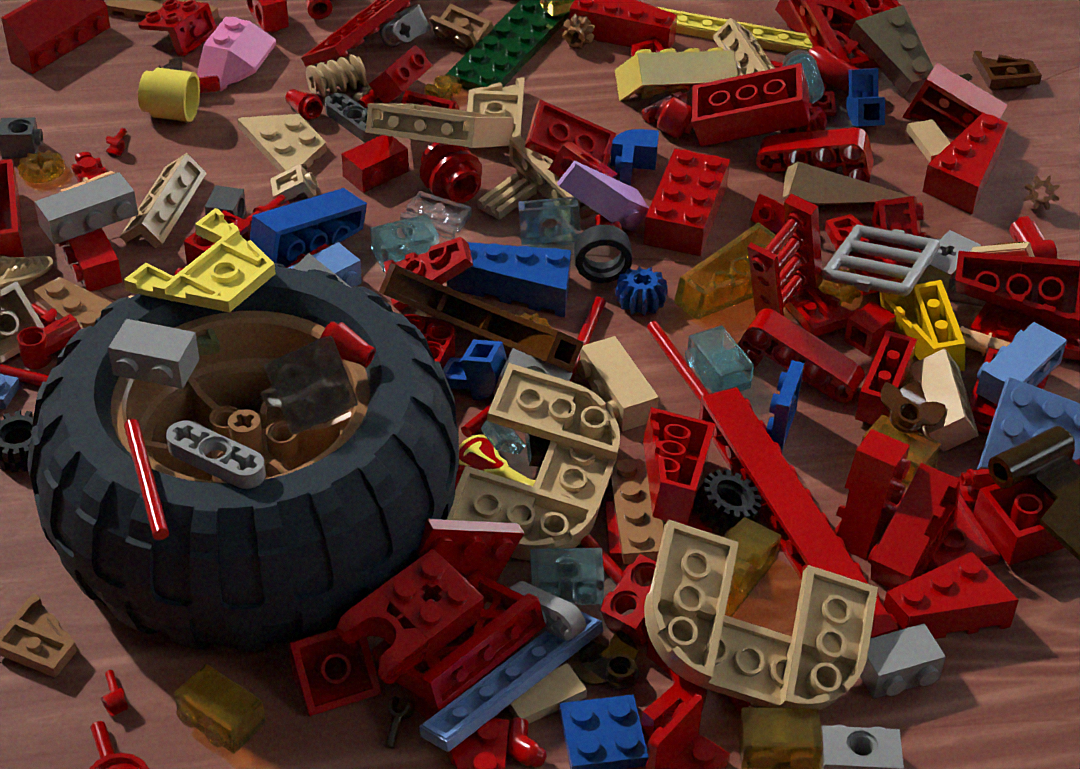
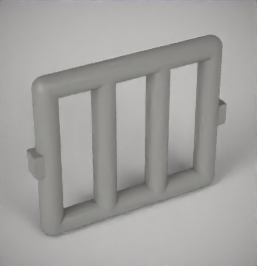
[821,225,940,297]

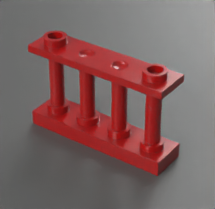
[747,193,823,316]

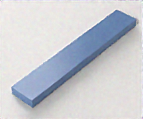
[419,611,603,752]

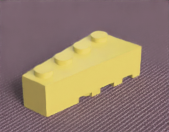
[615,47,738,101]

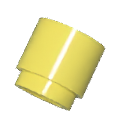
[138,68,200,122]

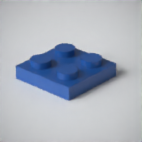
[767,360,804,451]
[559,694,649,769]

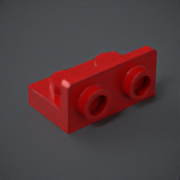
[878,196,927,253]

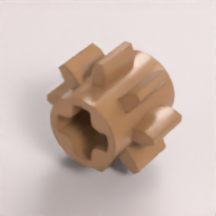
[562,14,595,49]
[1024,175,1060,210]

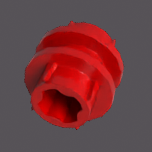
[420,142,482,205]

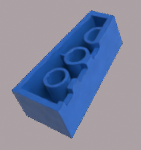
[250,188,367,267]
[447,242,571,318]

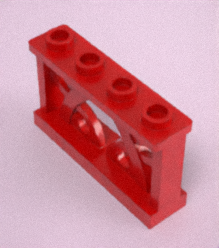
[787,0,881,69]
[372,570,546,712]

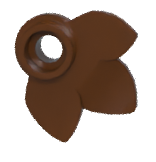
[880,381,946,433]

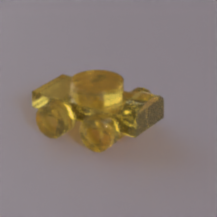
[424,74,462,100]

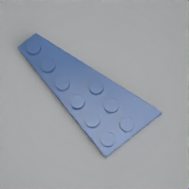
[977,377,1080,470]

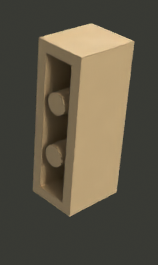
[577,336,659,431]
[910,348,979,452]

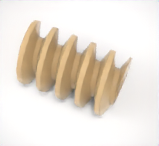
[306,55,367,98]

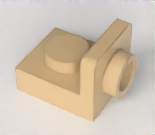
[270,164,318,203]

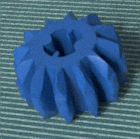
[615,266,668,316]

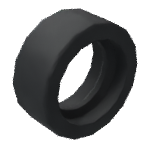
[574,225,632,283]

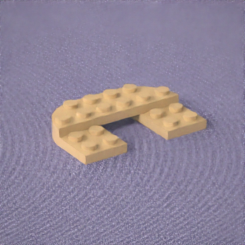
[447,363,620,560]
[644,520,878,714]

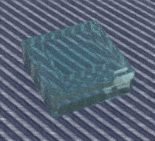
[481,420,526,454]

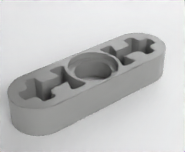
[166,421,266,489]
[509,581,586,641]

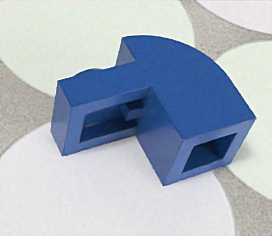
[846,68,885,126]
[611,129,659,185]
[443,339,507,400]

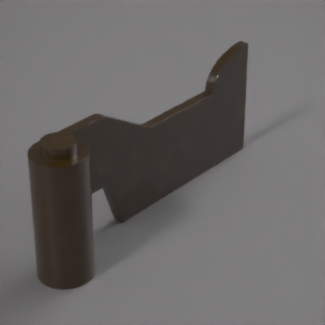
[988,426,1080,561]

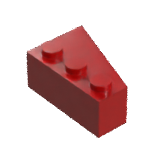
[902,63,1007,134]
[834,429,911,560]
[868,463,960,589]
[883,552,1019,639]

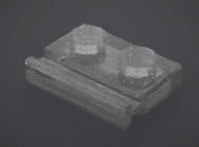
[400,191,472,240]

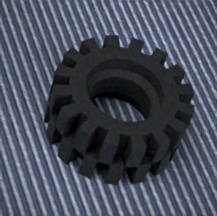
[0,410,33,472]
[694,470,762,535]

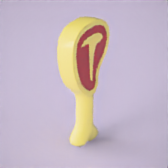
[459,435,536,486]

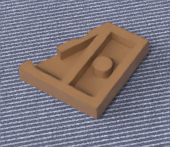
[0,593,77,678]

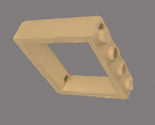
[365,103,514,148]

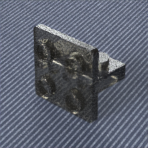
[261,336,358,434]

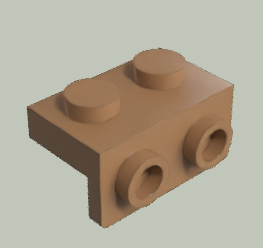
[429,3,494,48]

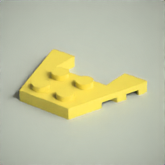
[124,208,276,312]

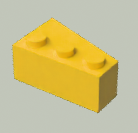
[880,280,966,371]

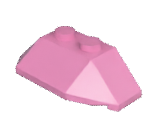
[197,17,276,91]

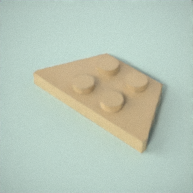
[467,77,524,147]
[238,114,327,173]

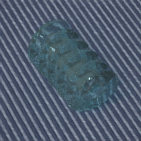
[782,49,825,103]

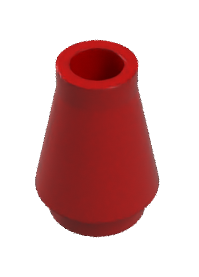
[285,89,323,120]
[319,321,376,368]

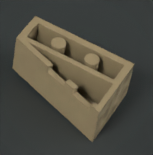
[848,5,934,96]

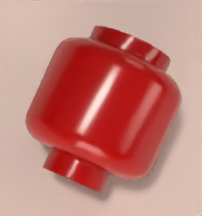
[654,98,694,139]

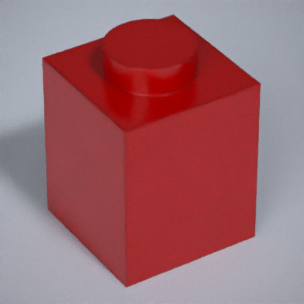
[844,301,896,356]

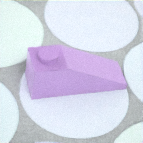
[557,160,649,232]

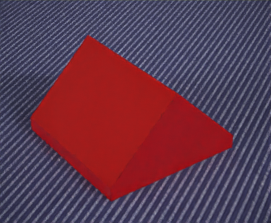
[289,628,382,716]

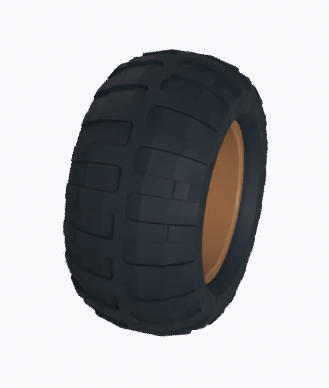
[28,263,459,652]

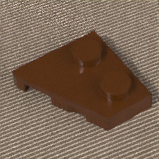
[972,51,1042,89]

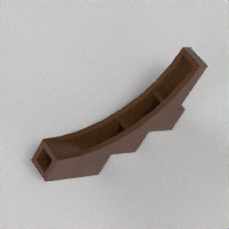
[378,263,584,372]

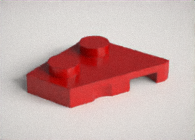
[785,284,860,337]

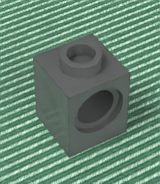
[0,117,43,158]
[205,185,246,219]

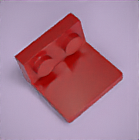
[138,0,217,56]
[645,693,730,769]

